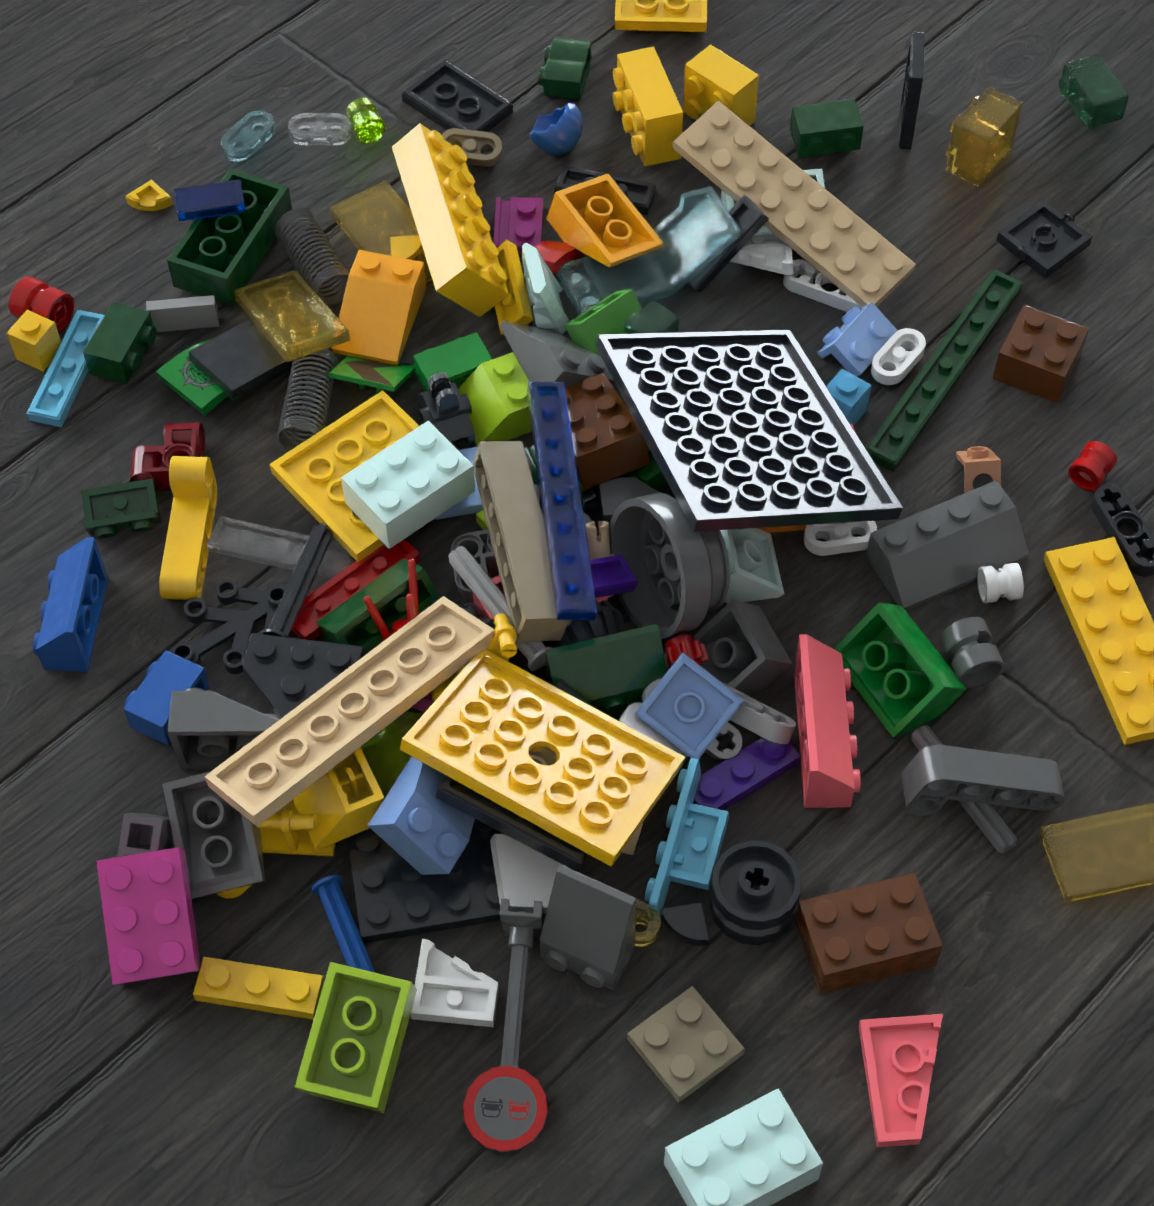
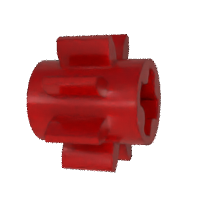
[664,635,709,672]

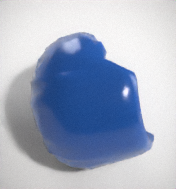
[530,103,583,157]

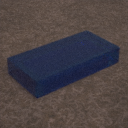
[174,180,246,222]

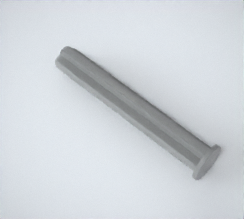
[448,546,552,671]

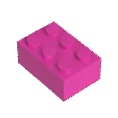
[96,847,201,985]

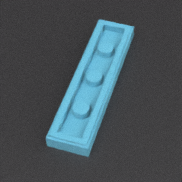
[26,310,105,427]

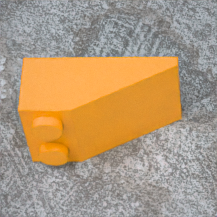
[546,174,664,268]
[331,250,427,366]

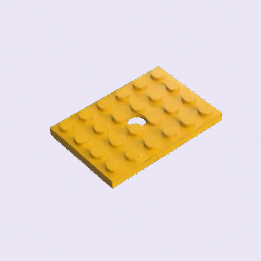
[400,649,685,867]

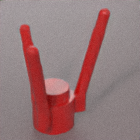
[363,559,419,641]

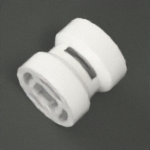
[977,563,1024,603]

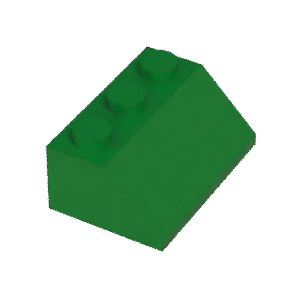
[834,602,967,738]

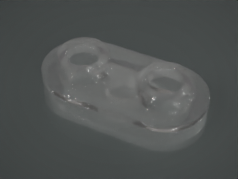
[288,113,352,145]

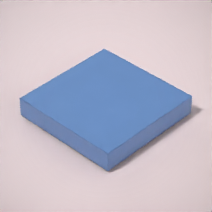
[635,652,744,759]

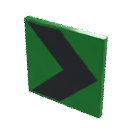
[329,356,415,393]

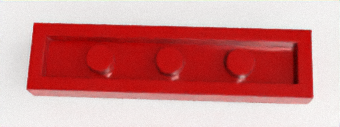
[292,539,421,641]

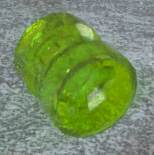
[346,97,386,143]

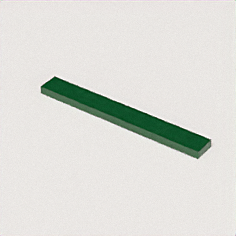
[865,269,1023,472]

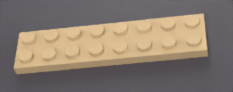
[673,100,916,307]
[205,596,495,827]

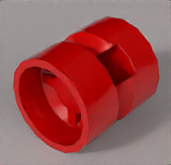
[9,276,75,333]

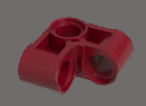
[129,422,205,491]

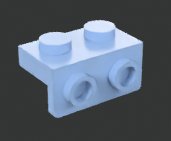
[817,302,898,377]

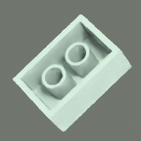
[341,421,475,549]
[664,1088,823,1206]

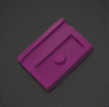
[493,197,544,255]

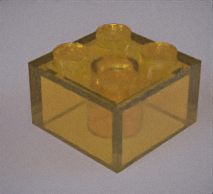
[946,86,1023,187]

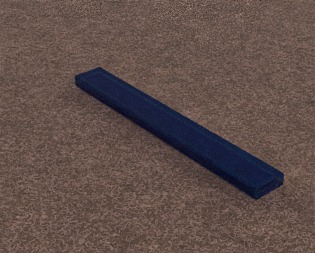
[527,381,597,620]

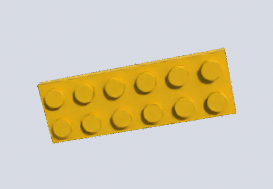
[1043,537,1154,745]

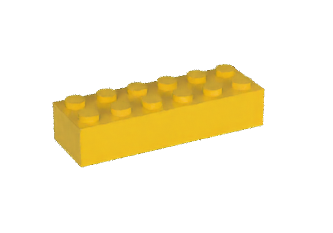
[392,123,510,317]

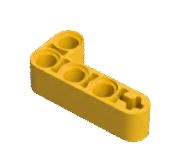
[159,456,217,600]

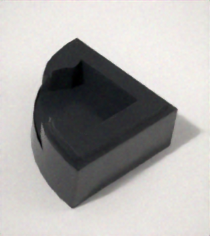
[661,903,709,946]

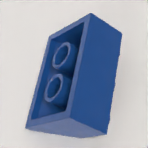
[33,537,109,672]

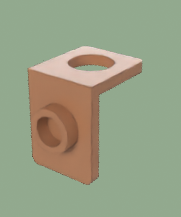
[956,446,1001,493]

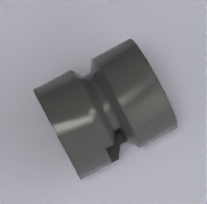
[940,617,1005,688]

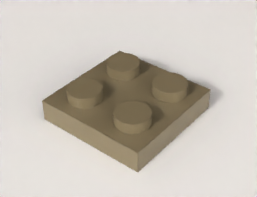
[627,986,745,1103]

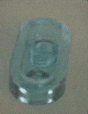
[221,110,275,161]

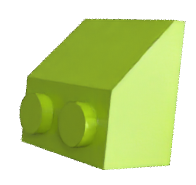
[458,352,542,447]

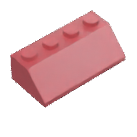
[793,634,861,808]

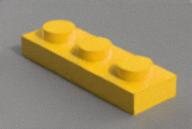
[495,240,534,336]
[193,957,325,1020]

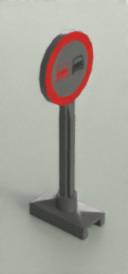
[463,899,548,1153]

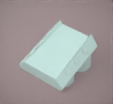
[522,243,570,335]

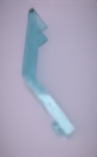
[555,186,741,315]

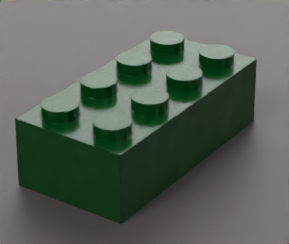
[167,169,292,306]

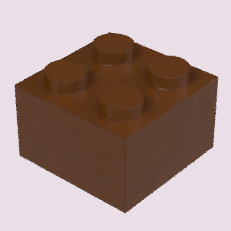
[993,305,1089,403]

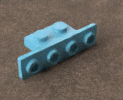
[645,758,729,917]

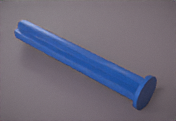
[311,875,375,973]

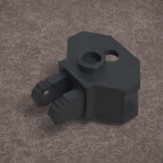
[417,372,475,445]

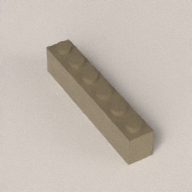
[473,441,572,642]

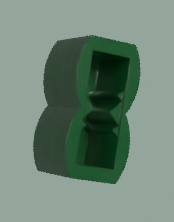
[538,37,592,99]

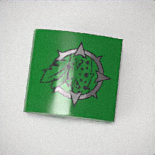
[156,339,240,416]

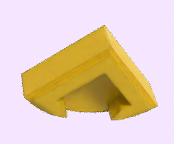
[126,180,173,211]
[390,235,423,260]

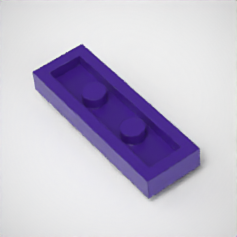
[693,737,801,810]

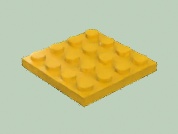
[269,390,419,562]

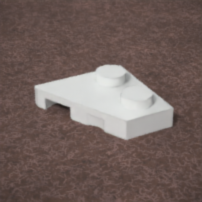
[730,234,793,275]
[411,939,499,1027]

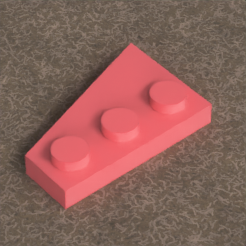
[858,1014,943,1148]

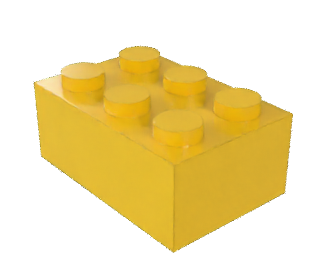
[613,46,683,167]

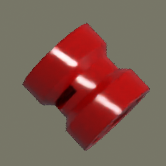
[1068,441,1117,491]

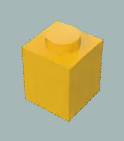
[7,310,61,372]

